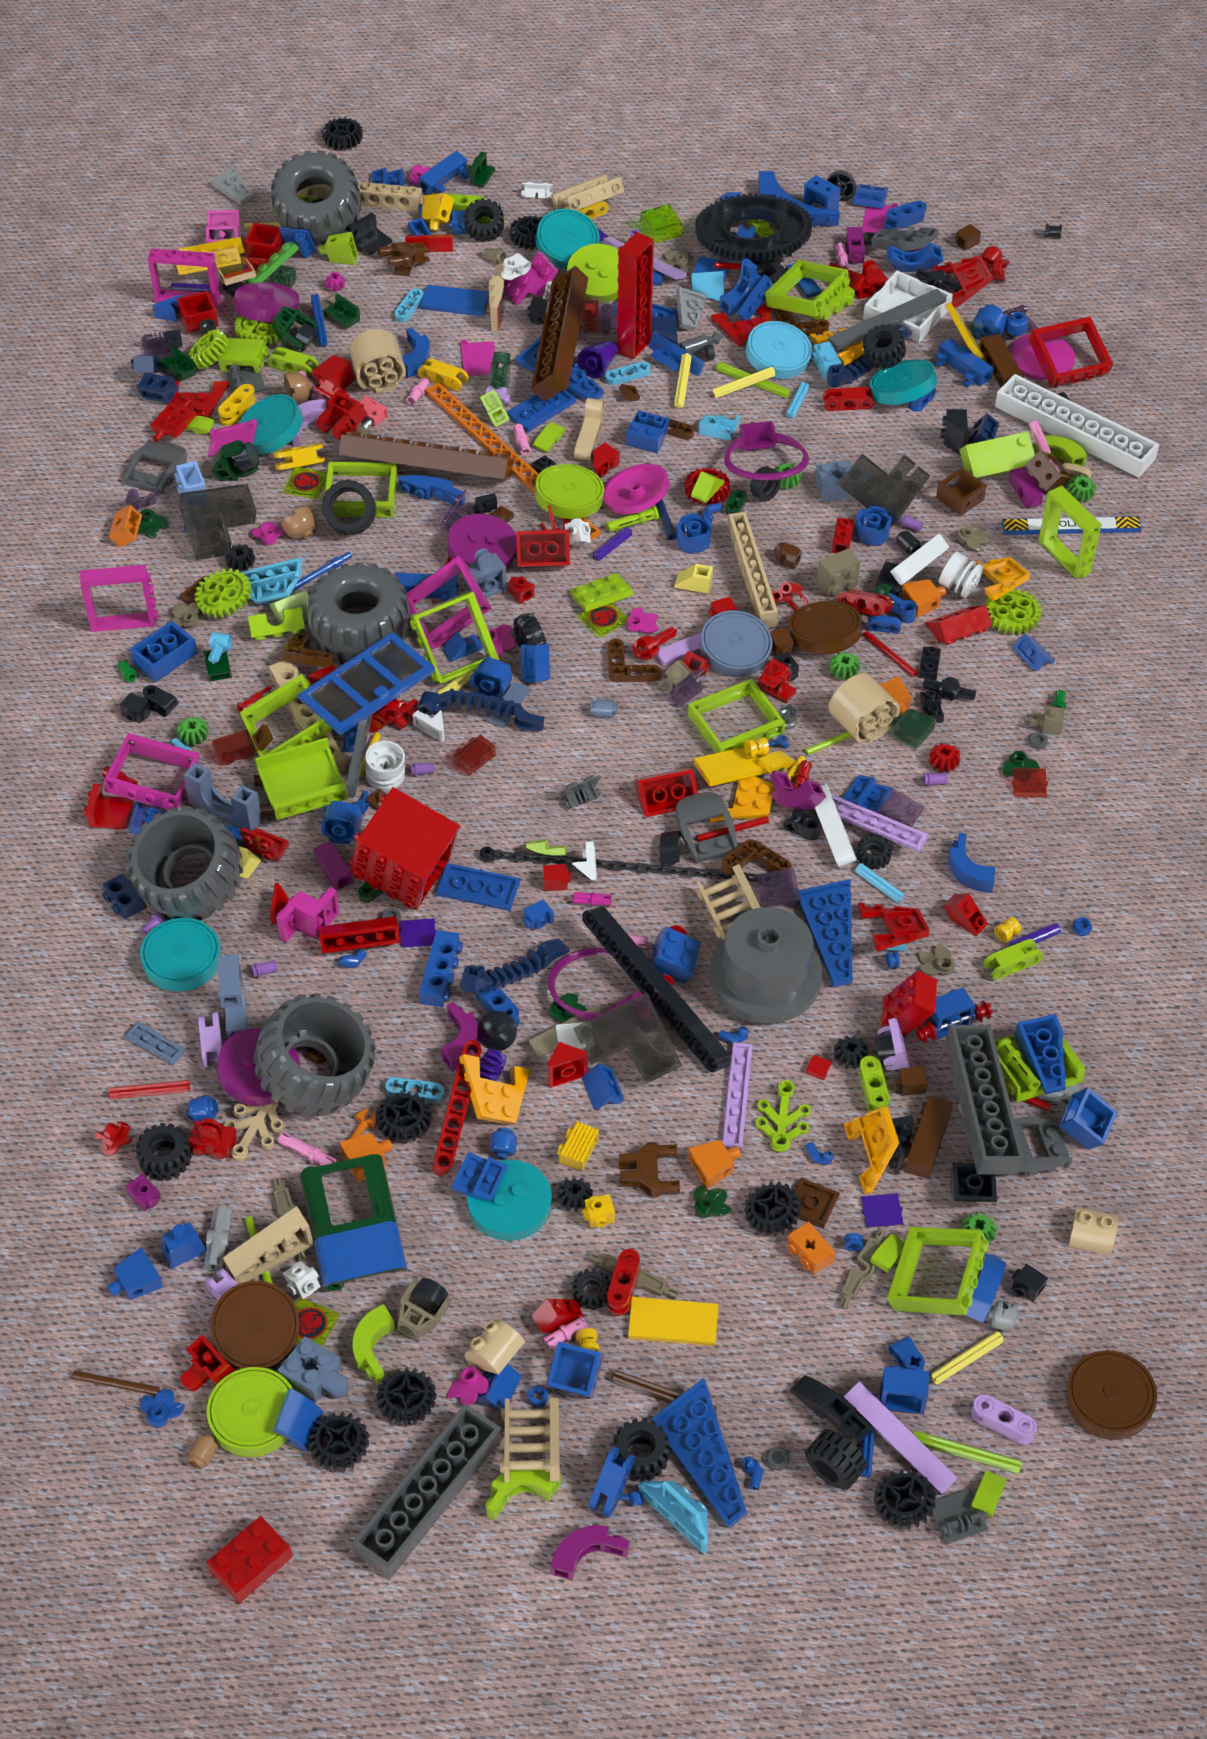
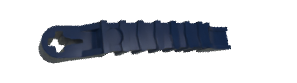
[827,325,912,388]
[417,688,545,731]
[460,938,570,993]

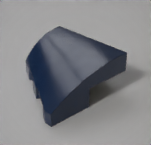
[651,315,678,345]

